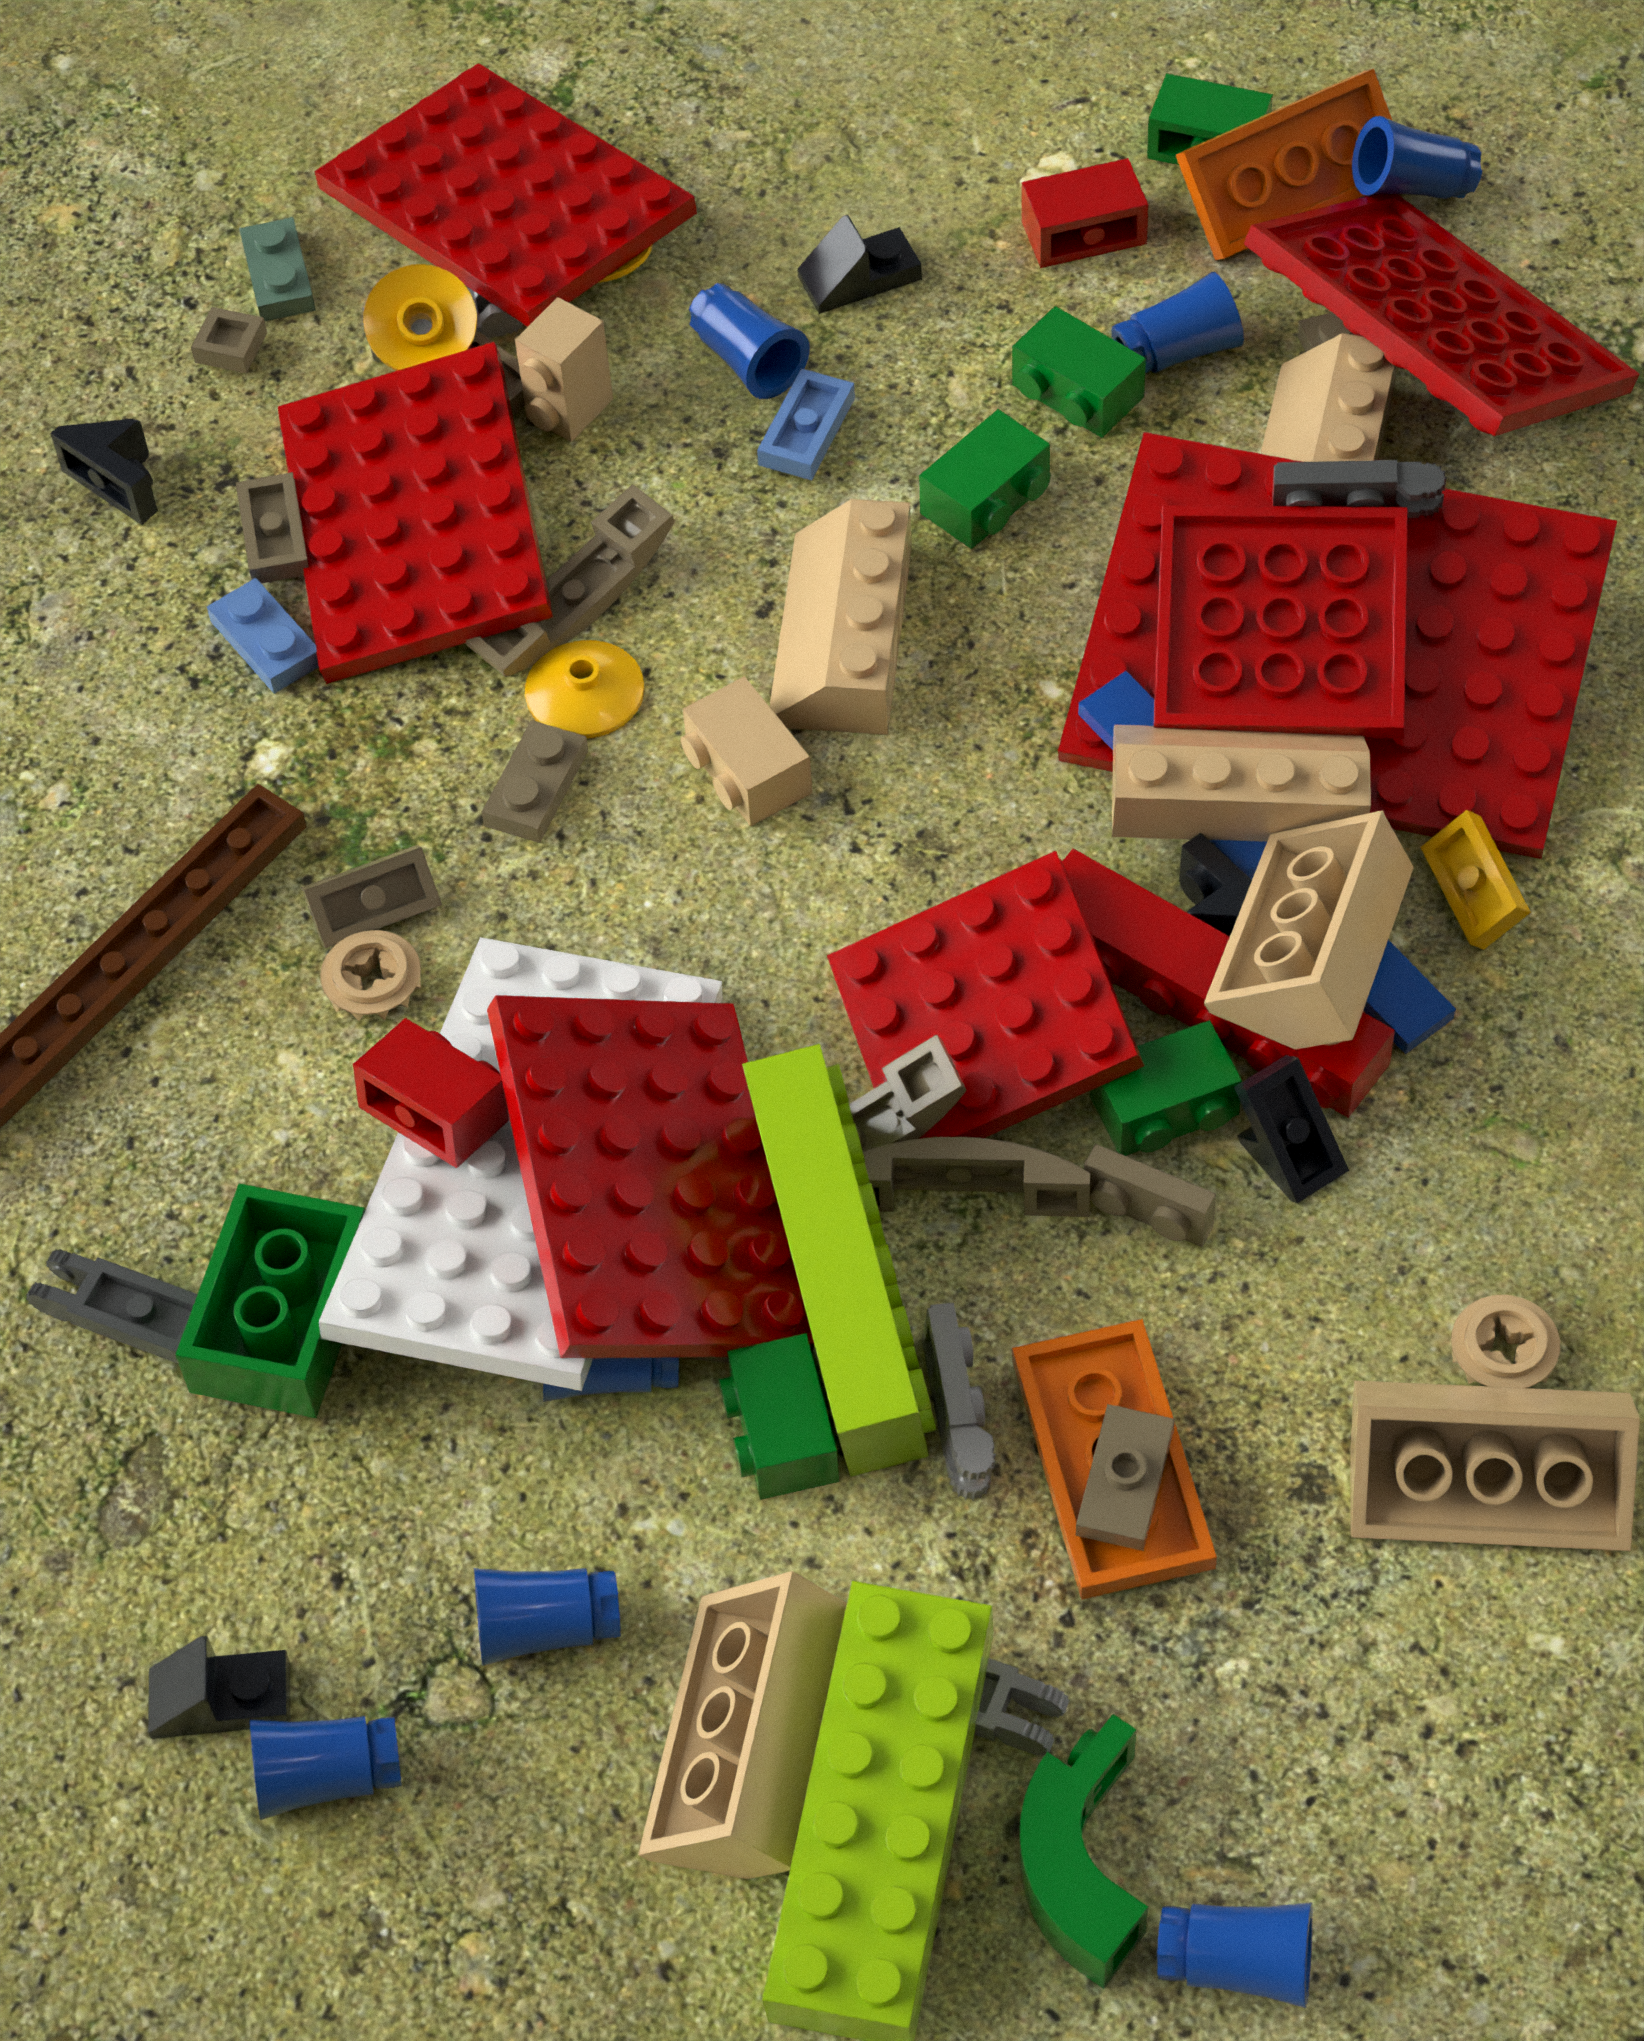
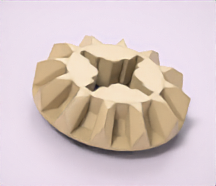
[320,930,421,1021]
[1451,1295,1560,1388]

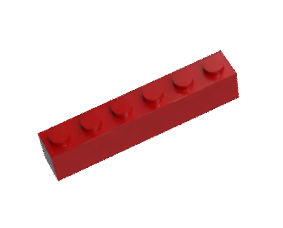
[1062,848,1395,1118]

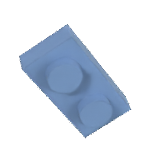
[757,368,855,480]
[207,578,319,694]

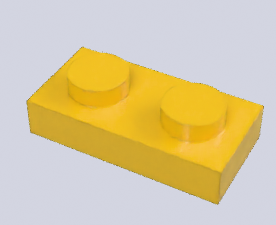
[1420,810,1531,950]

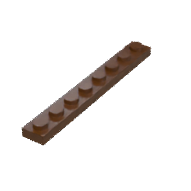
[0,784,307,1129]

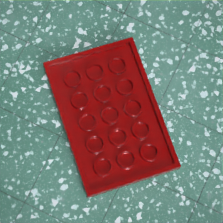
[314,63,697,327]
[1244,194,1640,437]
[277,341,553,684]
[487,995,815,1358]

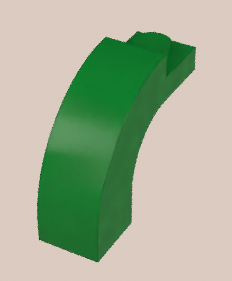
[1020,1714,1148,1989]

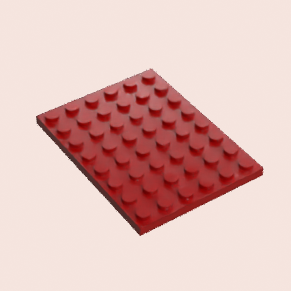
[1058,432,1617,859]

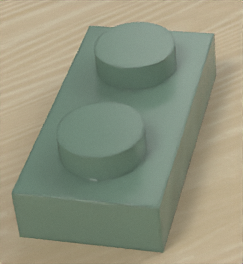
[239,217,316,321]

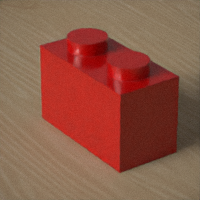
[1021,158,1149,268]
[353,1018,509,1168]

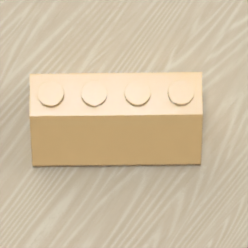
[1260,333,1397,462]
[769,499,912,735]
[1112,725,1371,842]
[1204,811,1414,1050]
[1350,1381,1640,1551]
[638,1571,847,1879]

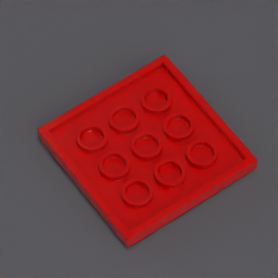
[1154,505,1408,739]
[827,851,1144,1139]

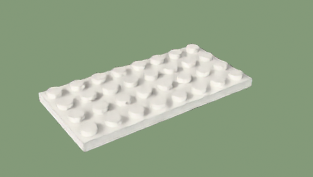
[318,937,723,1391]

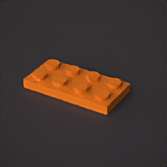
[1176,69,1393,260]
[1012,1319,1217,1600]

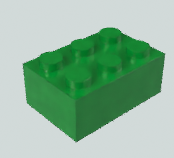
[175,1183,365,1418]

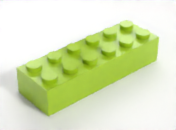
[742,1044,937,1477]
[762,1581,994,2041]

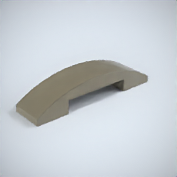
[465,484,675,677]
[849,1035,967,1151]
[863,1137,1090,1217]

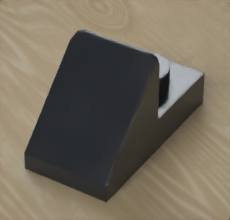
[797,214,922,314]
[50,419,158,525]
[1179,833,1252,936]
[1234,1055,1349,1203]
[148,1636,291,1739]

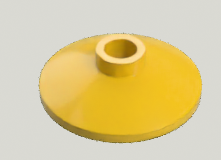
[363,264,477,371]
[525,640,644,739]

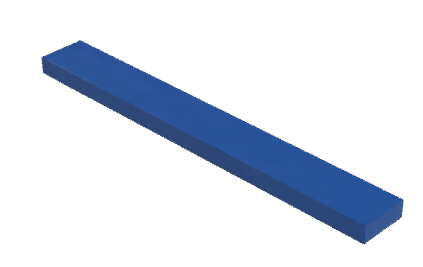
[1078,671,1456,1054]

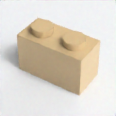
[515,297,613,442]
[681,676,813,826]

